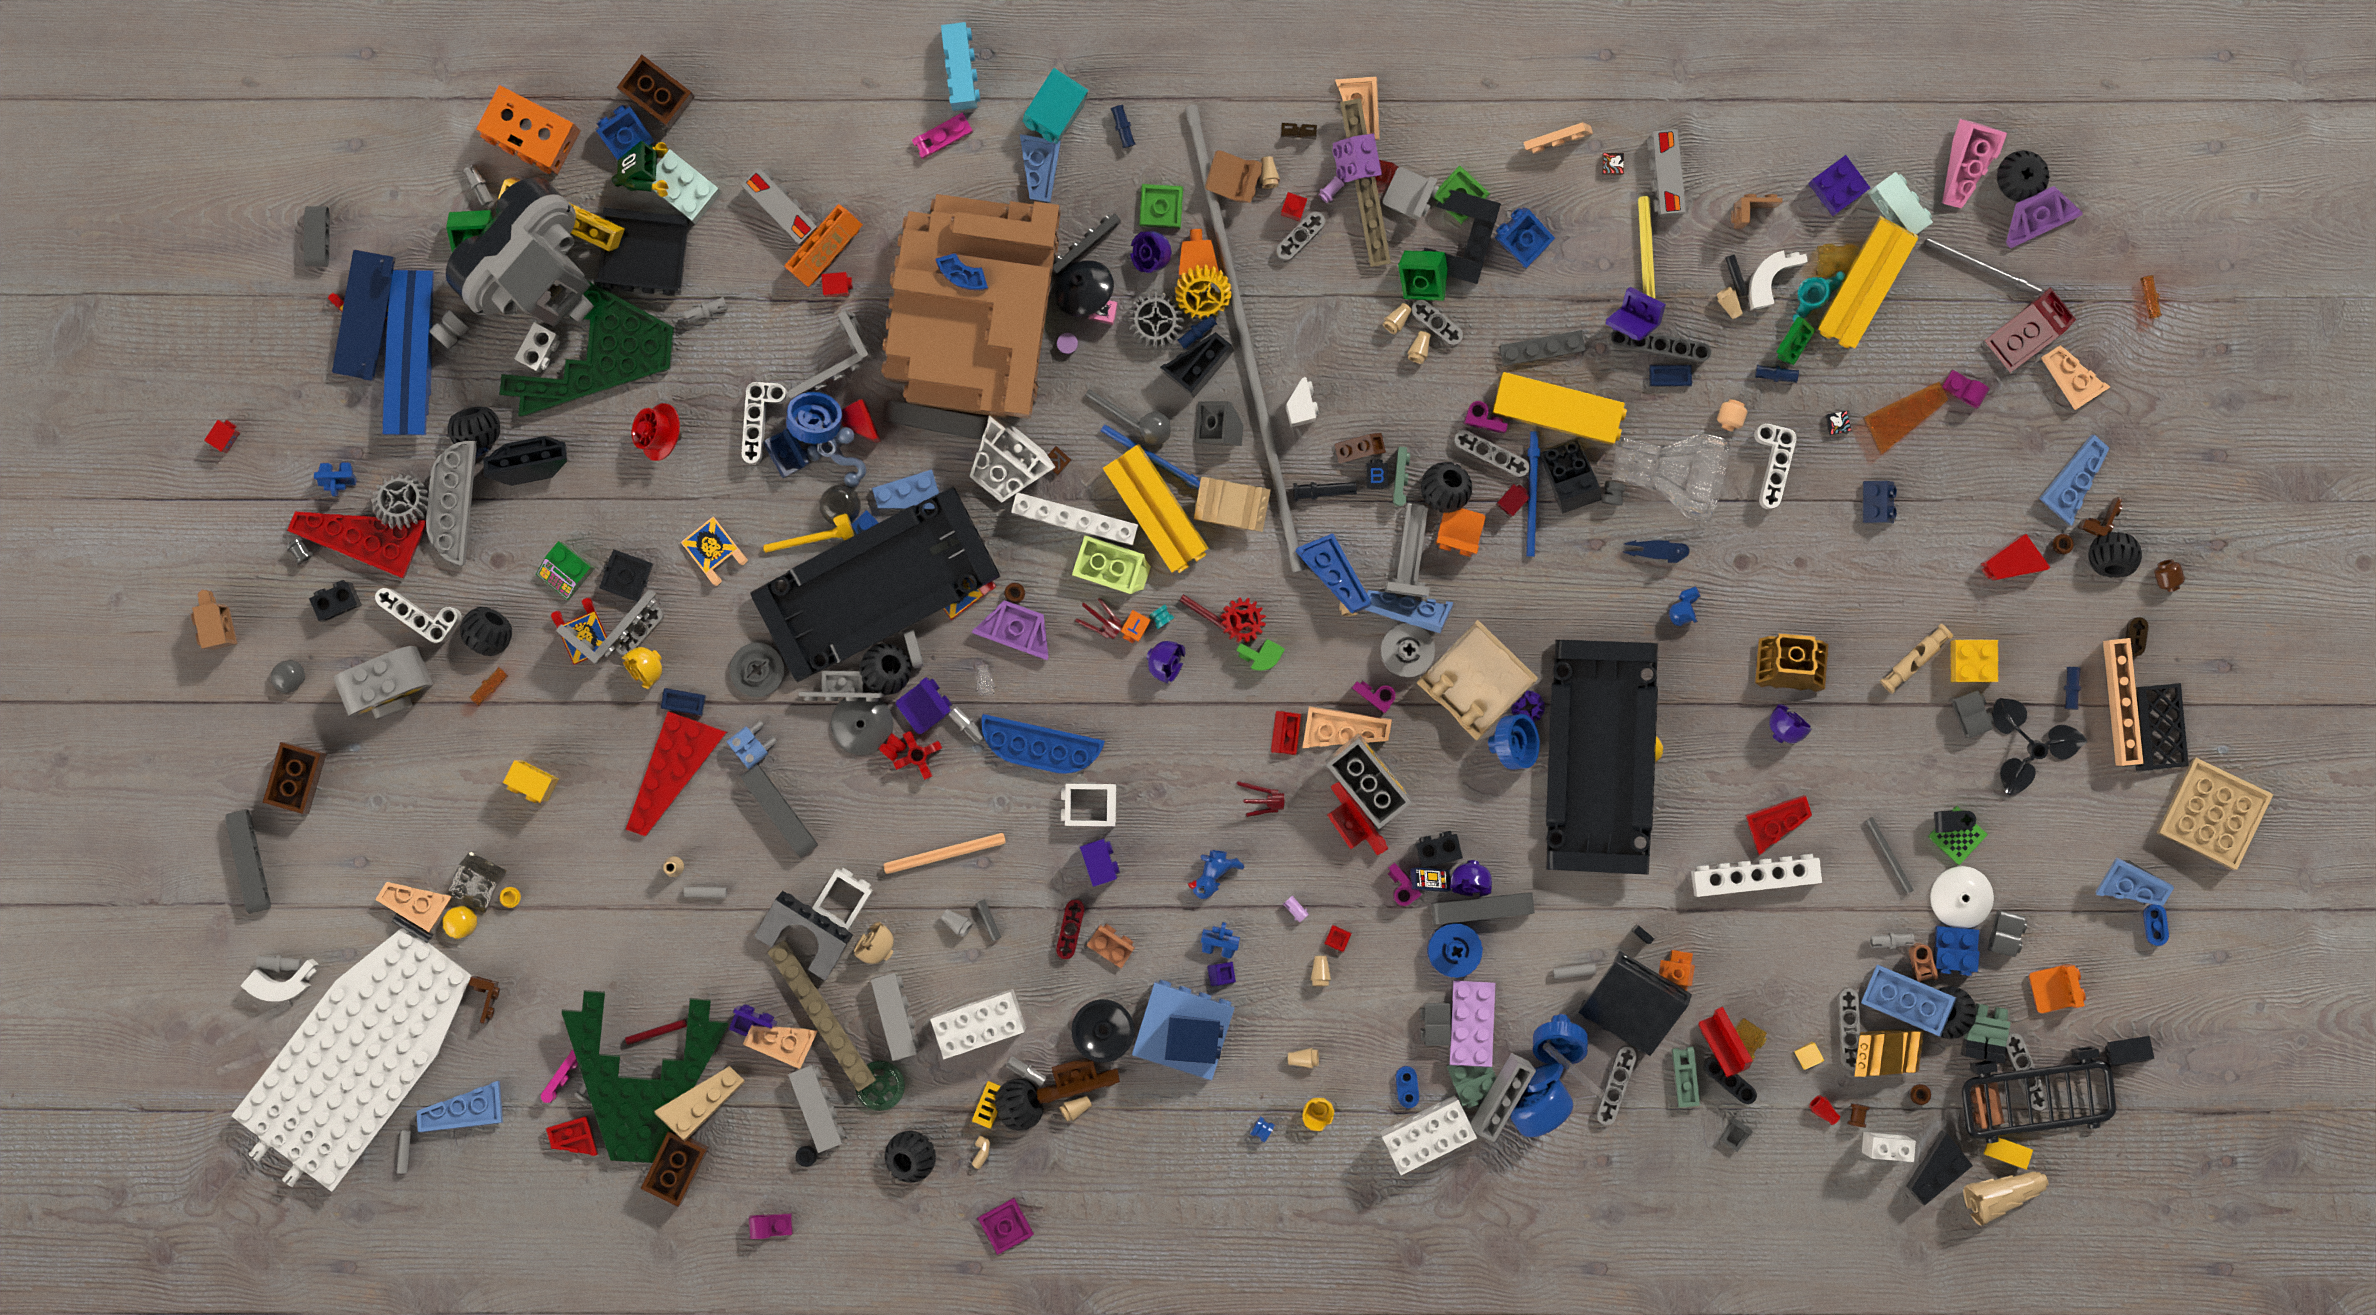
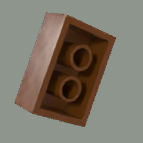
[617,54,695,129]
[262,742,327,814]
[641,1129,709,1207]

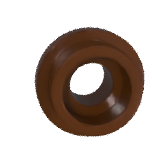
[2052,534,2074,555]
[1004,583,1025,603]
[1910,1084,1931,1105]

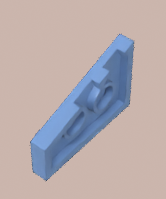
[1020,134,1061,204]
[872,470,939,509]
[2095,857,2174,906]

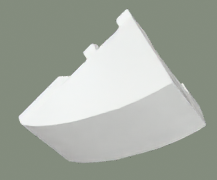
[969,415,1055,502]

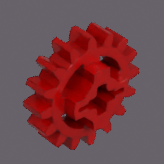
[1220,597,1266,643]

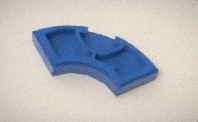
[935,253,988,290]

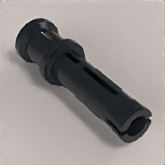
[1293,481,1357,502]

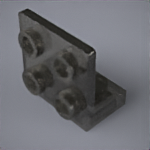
[448,852,507,913]

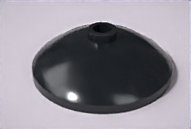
[1053,260,1114,317]
[1071,999,1134,1063]

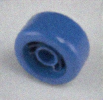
[1509,1080,1573,1137]

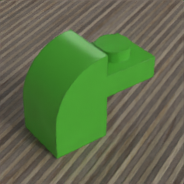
[1236,639,1285,671]

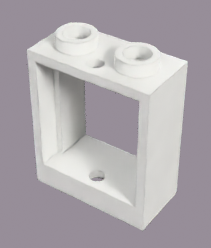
[1061,784,1116,826]
[812,868,874,931]
[1862,1132,1916,1162]

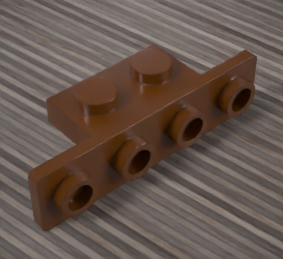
[1037,1058,1120,1104]

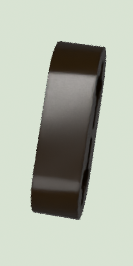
[2125,617,2149,657]

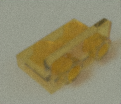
[1736,1018,1767,1062]

